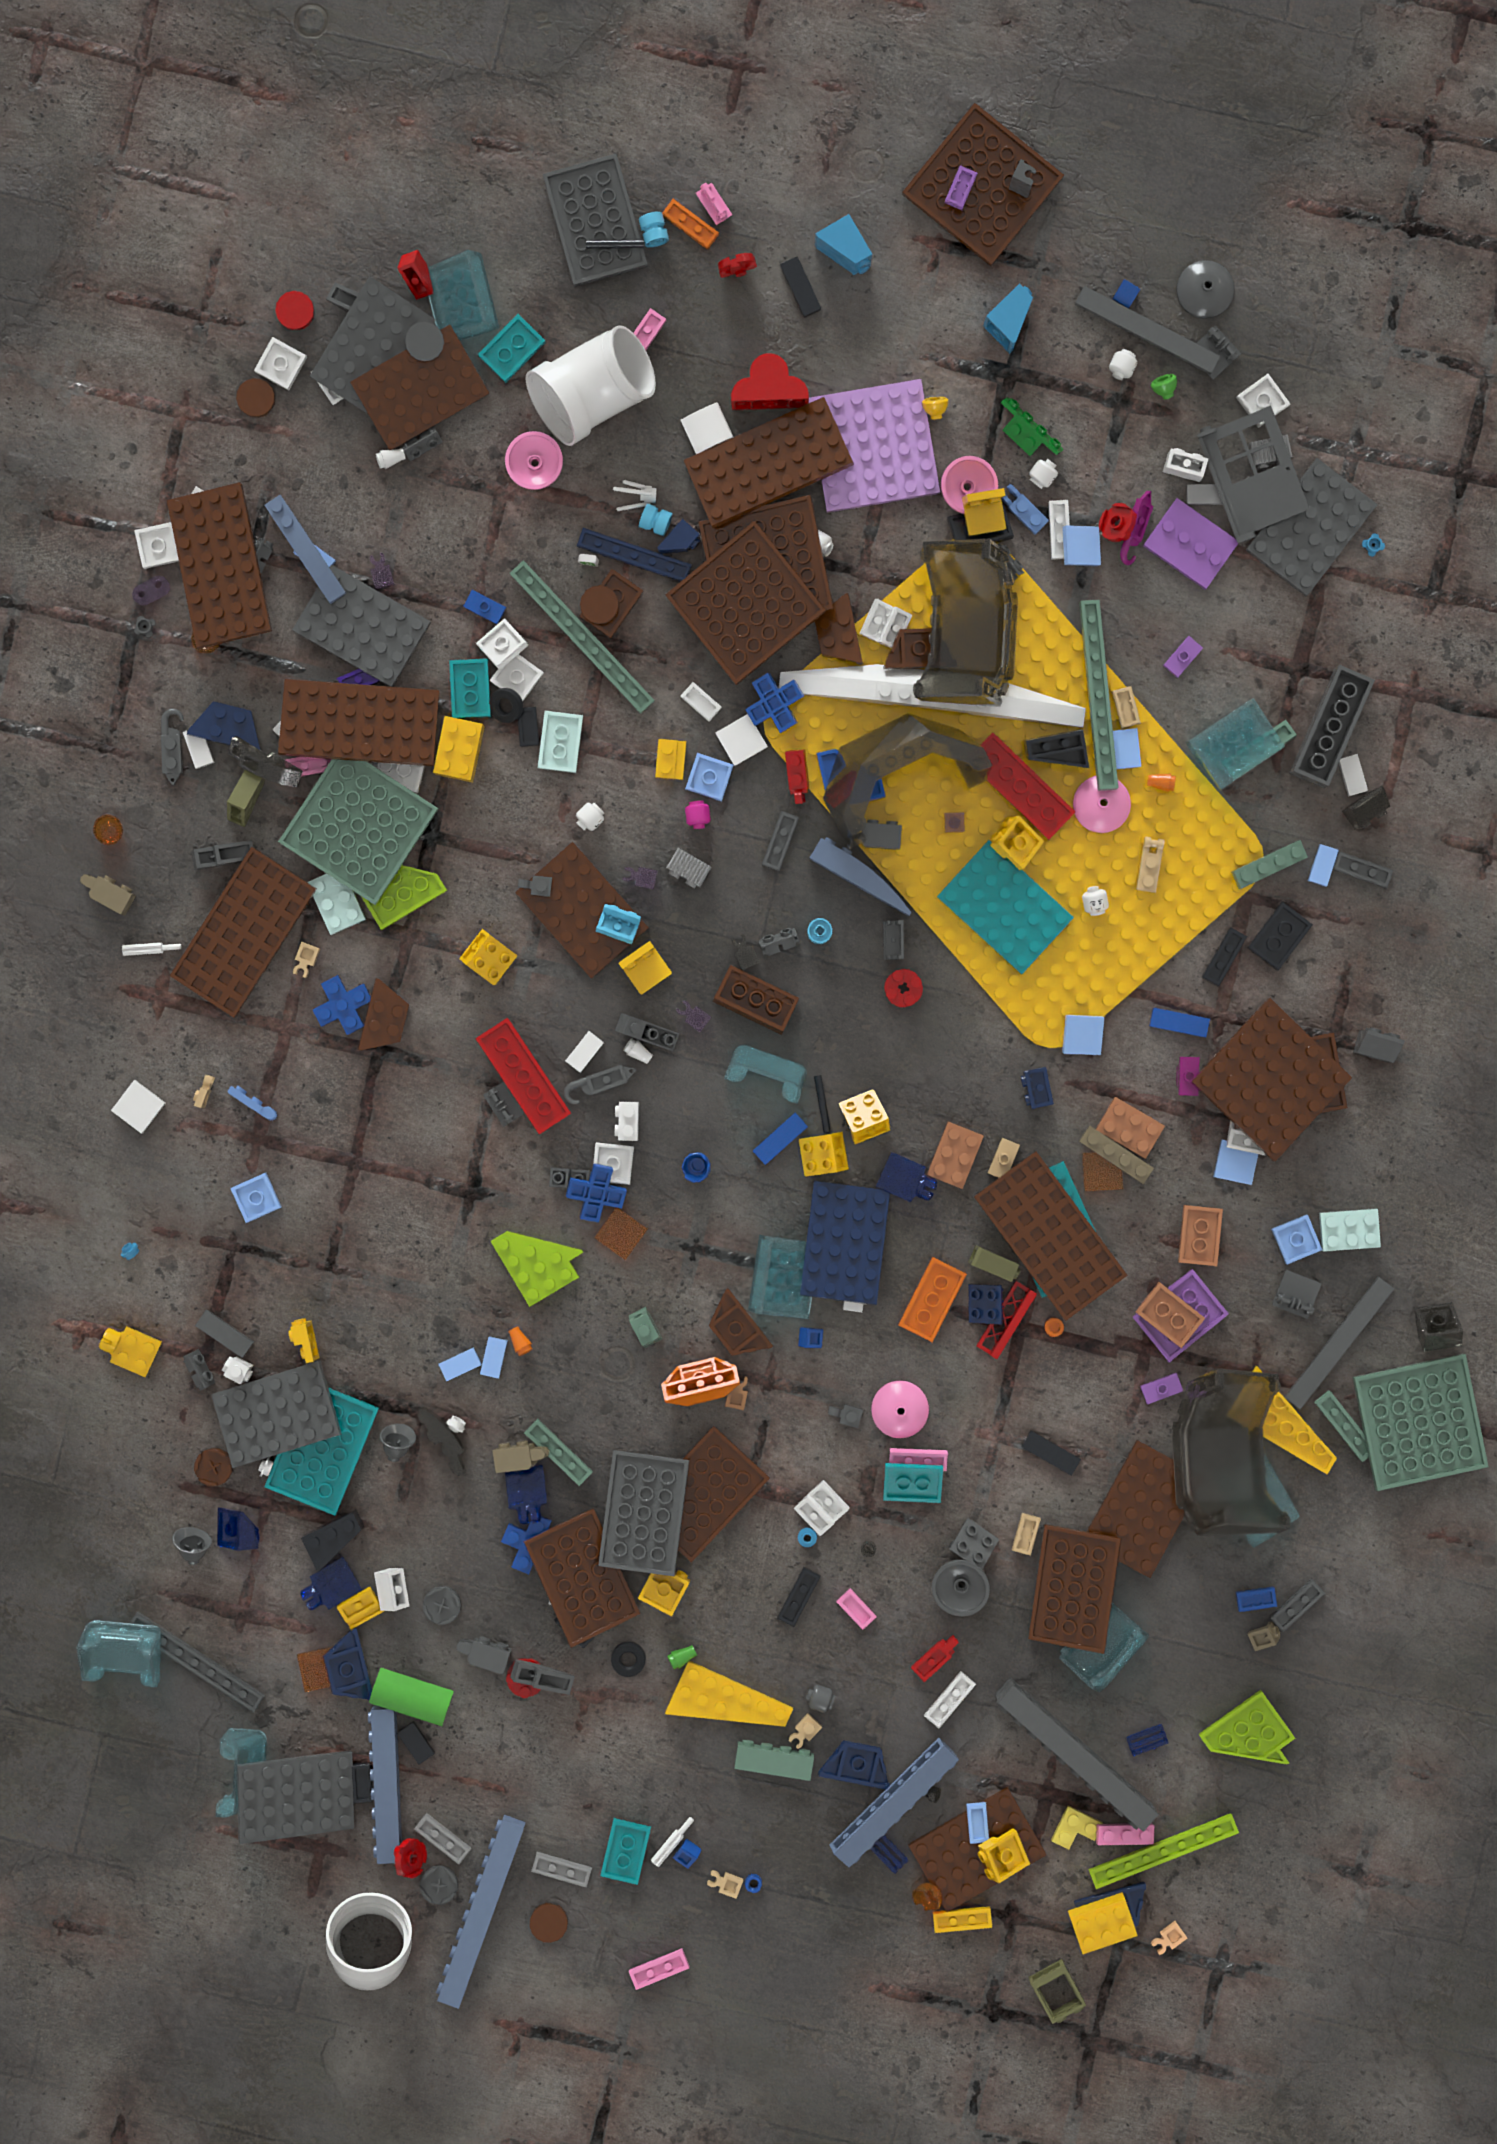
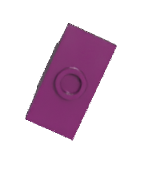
[1176,1057,1200,1096]

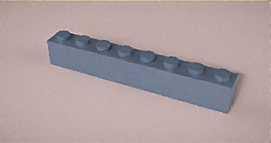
[368,1705,402,1864]
[830,1738,959,1867]

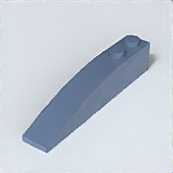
[265,495,346,604]
[809,837,911,917]

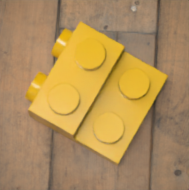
[990,815,1044,870]
[289,1318,320,1363]
[638,1570,690,1616]
[977,1829,1030,1883]

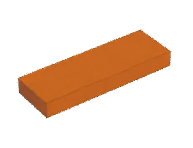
[662,199,719,250]

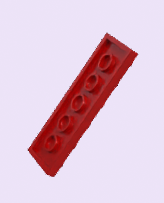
[966,732,1076,840]
[475,1018,571,1135]

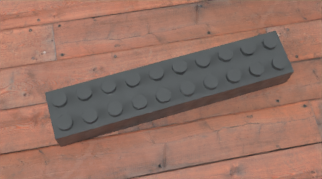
[995,1677,1159,1832]

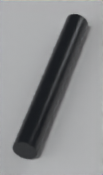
[586,240,644,249]
[814,1075,831,1133]

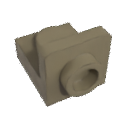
[1248,1621,1280,1651]

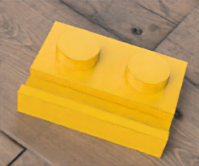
[655,739,686,780]
[337,1587,384,1630]

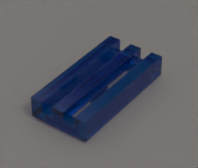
[1126,1724,1169,1756]
[871,1835,909,1874]

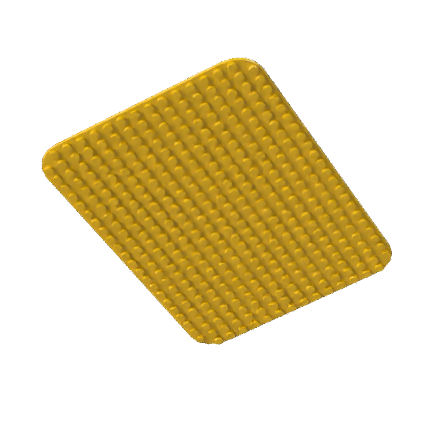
[763,539,1264,1048]

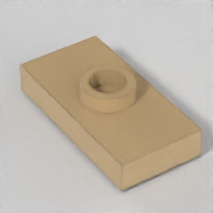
[1112,686,1141,729]
[987,1138,1020,1178]
[1012,1513,1041,1556]

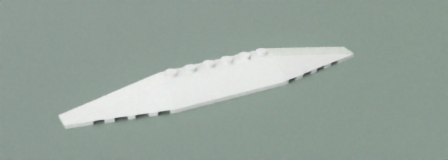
[779,664,1086,728]

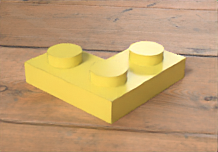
[1051,1805,1103,1850]

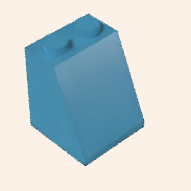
[815,214,872,275]
[983,283,1033,354]

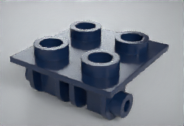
[968,1284,1004,1324]

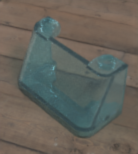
[724,1045,807,1104]
[1059,1602,1149,1692]
[76,1621,161,1687]
[215,1728,267,1818]

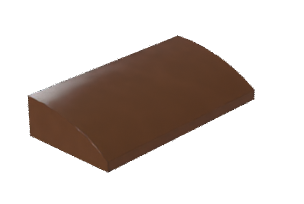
[713,965,799,1035]

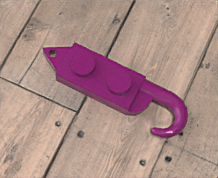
[1120,491,1154,566]

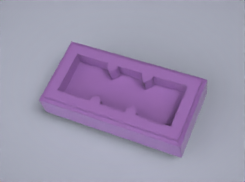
[944,166,978,210]
[1163,636,1203,678]
[1140,1372,1183,1405]

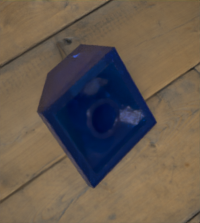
[217,1507,260,1551]

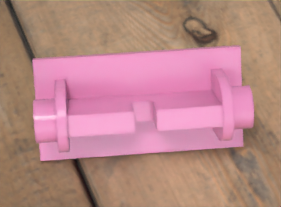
[696,183,732,226]

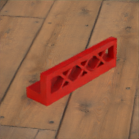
[976,1281,1037,1359]

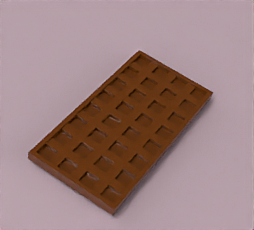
[684,397,854,528]
[167,482,272,649]
[278,679,440,766]
[170,847,317,1018]
[973,1151,1128,1321]

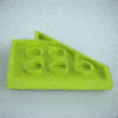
[361,865,448,930]
[491,1231,583,1307]
[1199,1690,1296,1764]

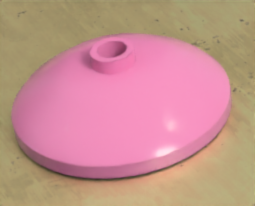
[505,431,563,490]
[941,456,998,514]
[1073,776,1131,833]
[871,1381,929,1438]

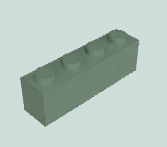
[734,1740,814,1781]

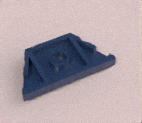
[187,701,260,753]
[323,1628,372,1700]
[818,1740,890,1789]
[1073,1882,1146,1926]

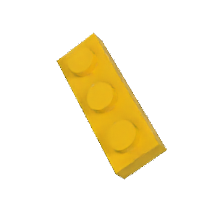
[933,1906,992,1933]

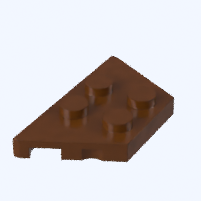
[815,593,863,665]
[883,628,957,669]
[358,978,409,1050]
[709,1288,773,1356]

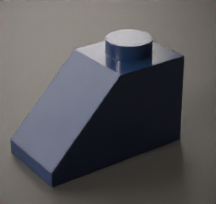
[657,519,700,554]

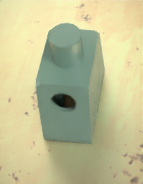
[629,1307,663,1348]

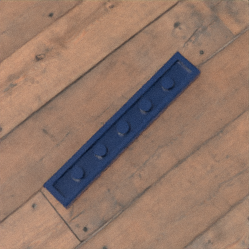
[577,528,692,582]

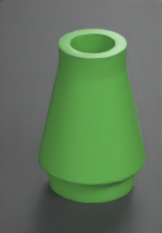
[667,1645,697,1669]

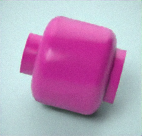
[685,801,711,829]

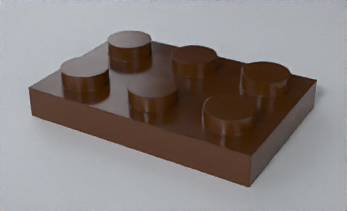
[579,569,644,639]

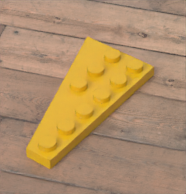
[1227,1366,1337,1474]
[665,1661,793,1727]

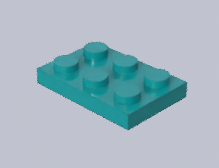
[478,314,546,383]
[449,659,491,719]
[883,1463,943,1503]
[600,1818,651,1885]

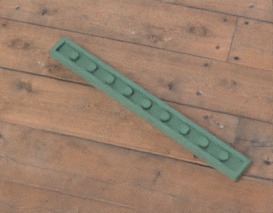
[510,560,655,714]
[1079,600,1118,791]

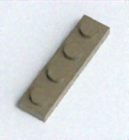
[1079,1125,1154,1184]

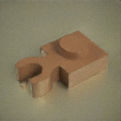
[725,1376,748,1410]

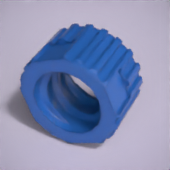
[745,1874,762,1893]

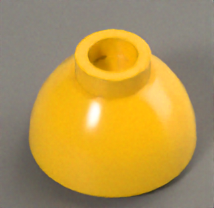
[922,397,948,419]

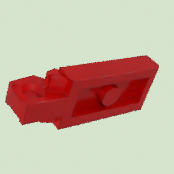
[785,749,809,804]
[911,1635,959,1682]

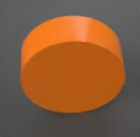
[1044,1317,1064,1337]

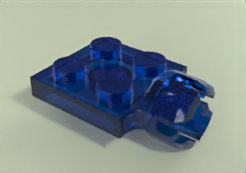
[876,1152,938,1202]
[505,1465,548,1524]
[300,1556,362,1610]

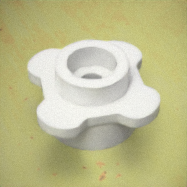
[446,1416,466,1433]
[258,1457,274,1477]

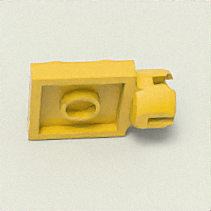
[99,1326,162,1377]

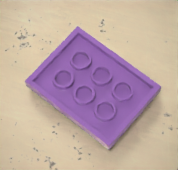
[1143,498,1238,590]
[1132,1269,1229,1362]

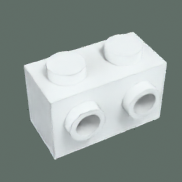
[1163,448,1208,482]
[615,1102,639,1141]
[374,1568,409,1611]

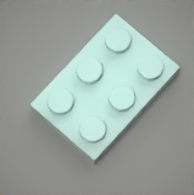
[538,711,583,773]
[307,874,366,935]
[1319,1209,1381,1251]

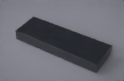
[780,256,821,318]
[1201,927,1247,987]
[1021,1430,1081,1476]
[777,1567,821,1627]

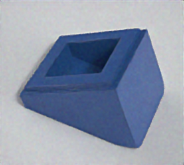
[1113,279,1140,308]
[798,1327,823,1348]
[673,1839,701,1869]

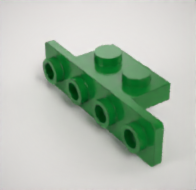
[1001,397,1063,456]

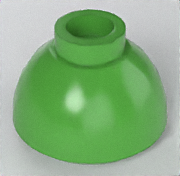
[1150,374,1177,399]

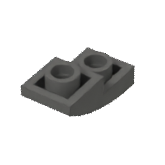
[549,1167,591,1188]

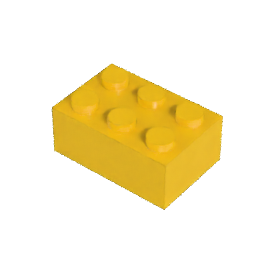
[433,716,485,783]
[1068,1892,1138,1954]

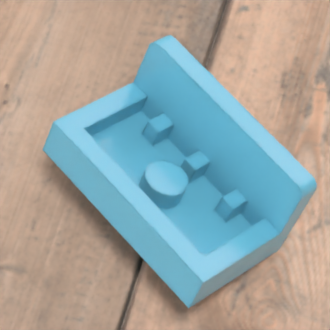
[596,904,641,944]

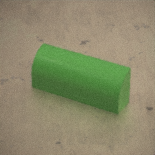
[369,1668,454,1726]

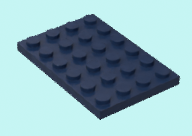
[800,1181,890,1305]

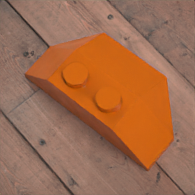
[661,1357,740,1406]

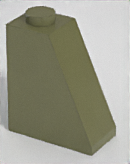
[227,765,265,827]
[968,1245,1021,1282]

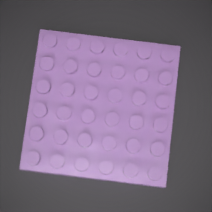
[808,379,940,513]

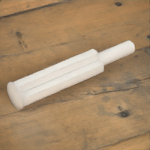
[122,943,182,956]
[651,1817,694,1867]

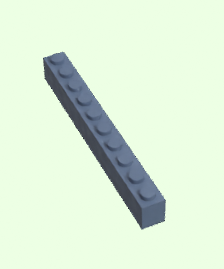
[436,1815,526,2009]

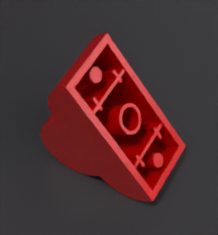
[731,353,809,410]

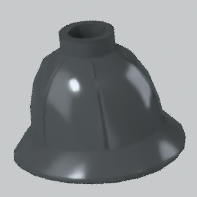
[380,1424,416,1462]
[172,1527,212,1565]

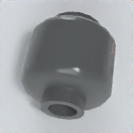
[806,1685,835,1713]

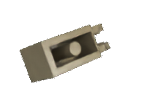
[80,874,136,916]
[492,1441,550,1473]

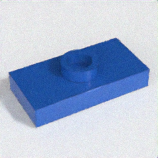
[463,590,506,625]
[1235,1586,1277,1612]

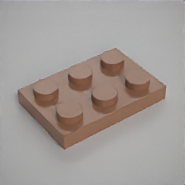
[1096,1097,1165,1159]
[927,1122,984,1189]
[1178,1205,1223,1266]
[1135,1282,1205,1349]

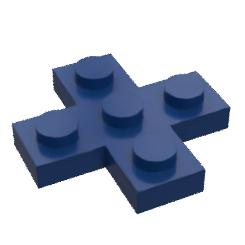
[745,673,804,733]
[313,975,371,1035]
[566,1164,627,1223]
[501,1513,552,1575]

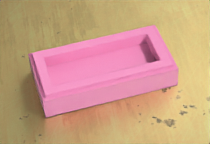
[836,1588,877,1630]

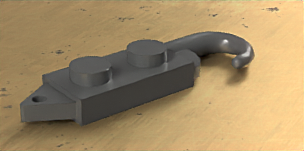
[161,708,184,786]
[564,1064,637,1105]

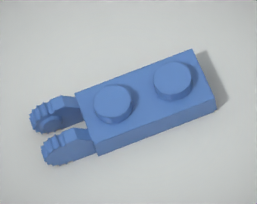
[1001,484,1049,535]
[228,1086,278,1121]

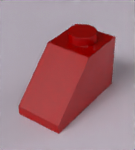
[397,250,433,300]

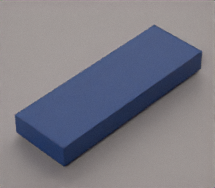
[1149,1008,1210,1038]
[753,1113,808,1165]

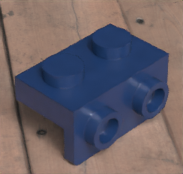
[1021,1067,1054,1109]

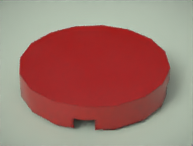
[275,291,314,330]

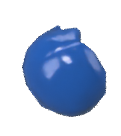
[682,1152,711,1183]

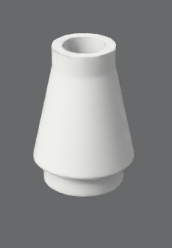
[376,448,405,469]
[623,1038,653,1064]

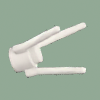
[613,480,656,511]

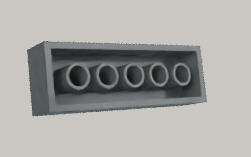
[1289,665,1375,788]

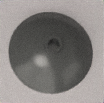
[1176,260,1234,319]
[932,1560,990,1616]

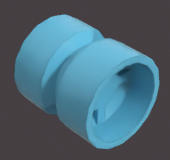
[639,212,669,248]
[639,503,673,537]
[807,918,832,944]

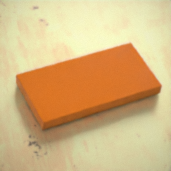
[898,1257,967,1343]

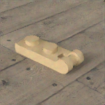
[1136,837,1165,893]

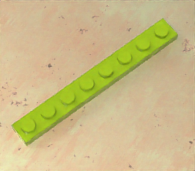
[1088,1813,1239,1889]

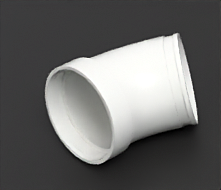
[526,326,656,446]
[326,1893,412,1990]

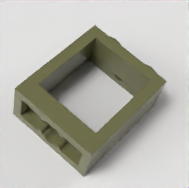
[1029,1959,1086,2024]

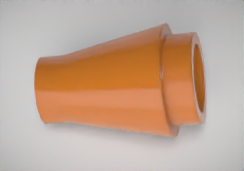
[1147,773,1176,792]
[509,1326,533,1356]

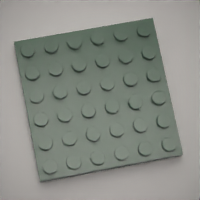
[278,759,438,905]
[1353,1354,1489,1491]

